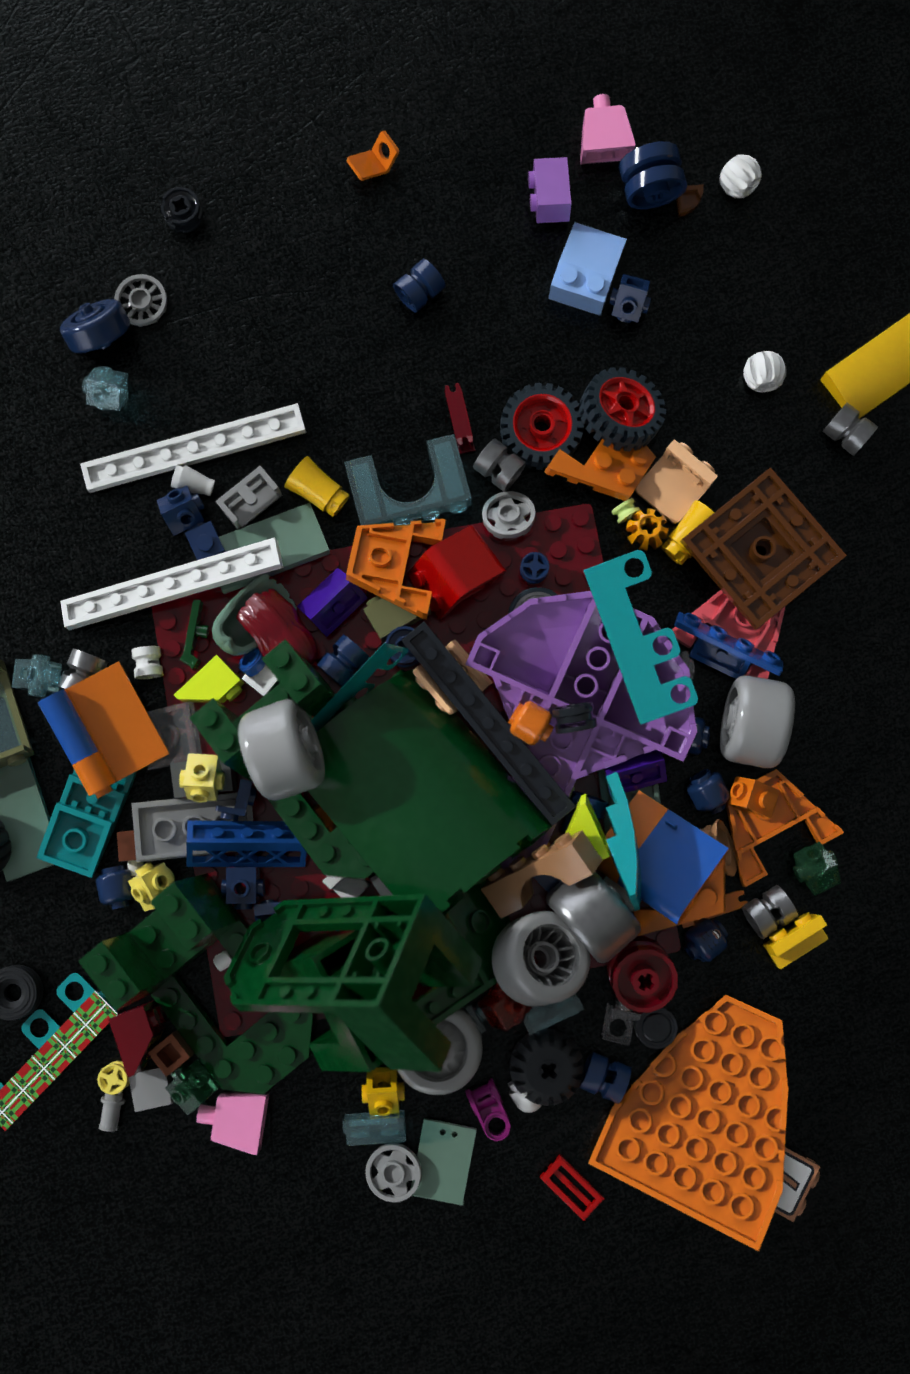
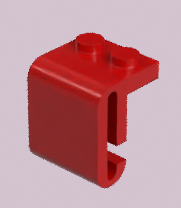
[407,525,506,620]

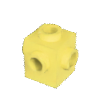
[179,753,225,803]
[128,862,175,912]

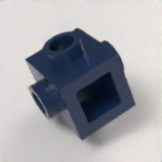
[609,274,651,323]
[157,486,205,536]
[221,867,265,910]

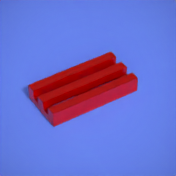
[540,1154,604,1221]

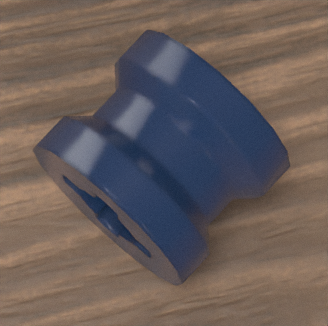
[520,552,549,585]

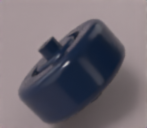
[60,299,130,354]

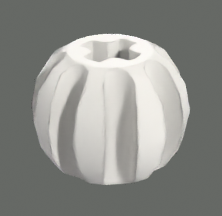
[720,155,762,198]
[744,351,786,392]

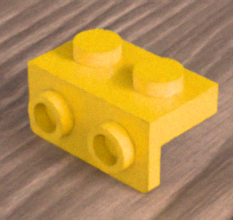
[763,912,828,969]

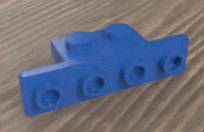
[674,612,783,679]

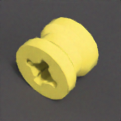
[97,1060,130,1095]

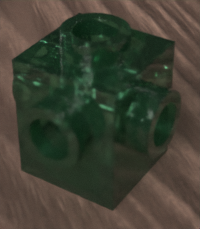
[793,842,841,896]
[165,1059,220,1115]

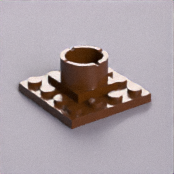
[680,467,847,630]

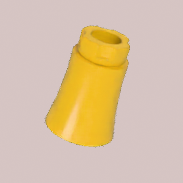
[284,456,350,517]
[661,500,715,565]

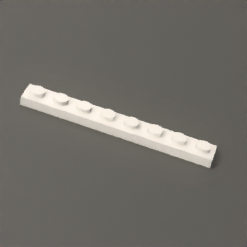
[80,403,306,493]
[61,537,283,630]

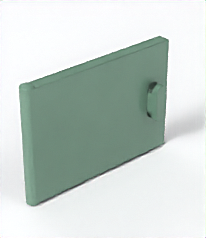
[411,1118,477,1206]

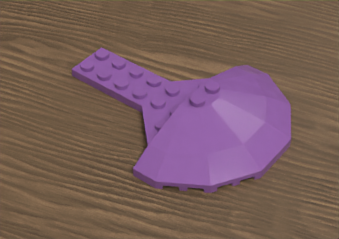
[465,591,697,870]

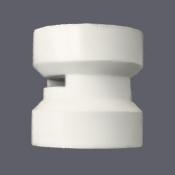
[131,646,164,679]

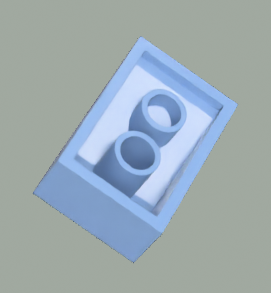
[548,222,626,316]

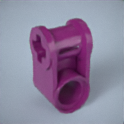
[465,1078,510,1141]

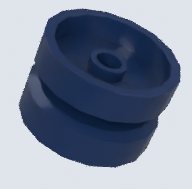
[619,141,688,209]

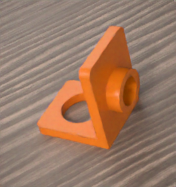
[346,131,399,181]

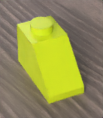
[174,655,245,703]
[565,794,610,860]

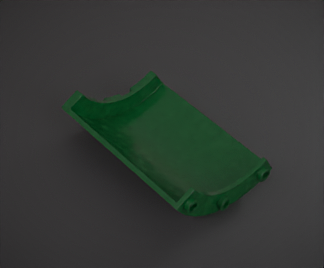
[308,669,552,916]

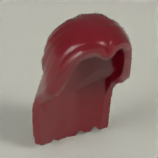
[236,589,318,665]

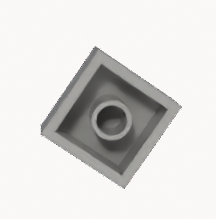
[129,1066,175,1112]

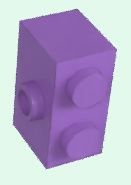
[528,157,571,223]

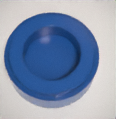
[239,648,266,677]

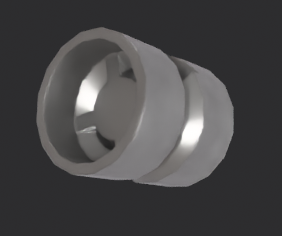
[823,402,878,456]
[473,439,526,492]
[58,648,108,689]
[742,885,798,939]

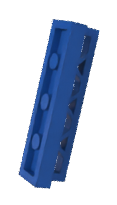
[186,821,307,867]

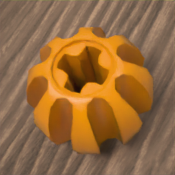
[626,508,669,551]

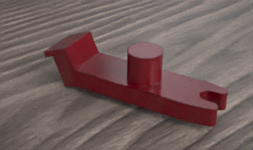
[445,383,475,455]

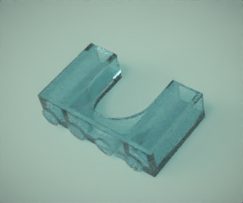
[344,434,472,526]

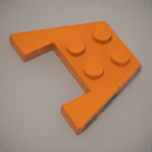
[544,439,656,501]
[346,519,446,619]
[725,769,844,887]
[634,856,725,936]

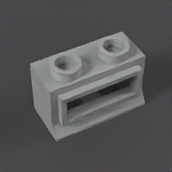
[216,466,283,529]

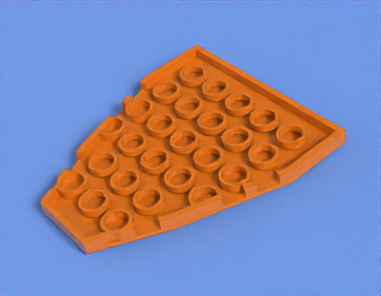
[588,995,788,1251]

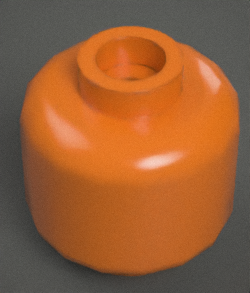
[507,701,554,746]

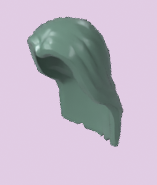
[212,573,297,656]

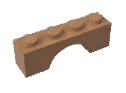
[481,830,602,918]

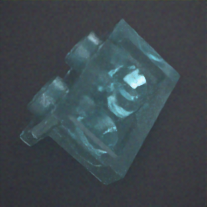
[519,993,584,1036]
[343,1110,406,1146]

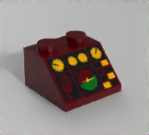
[109,1000,167,1078]

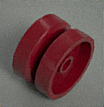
[606,936,678,1013]

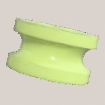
[612,498,640,524]

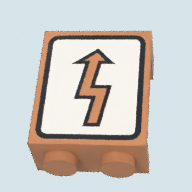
[774,1147,820,1222]

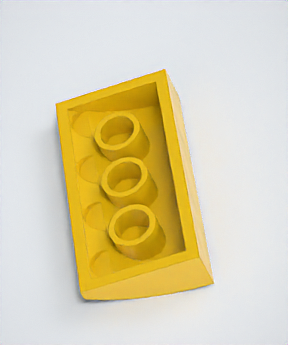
[820,313,910,419]

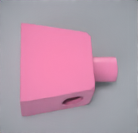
[580,94,635,164]
[197,1091,270,1155]

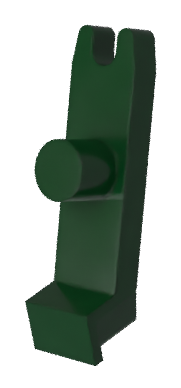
[180,599,210,671]

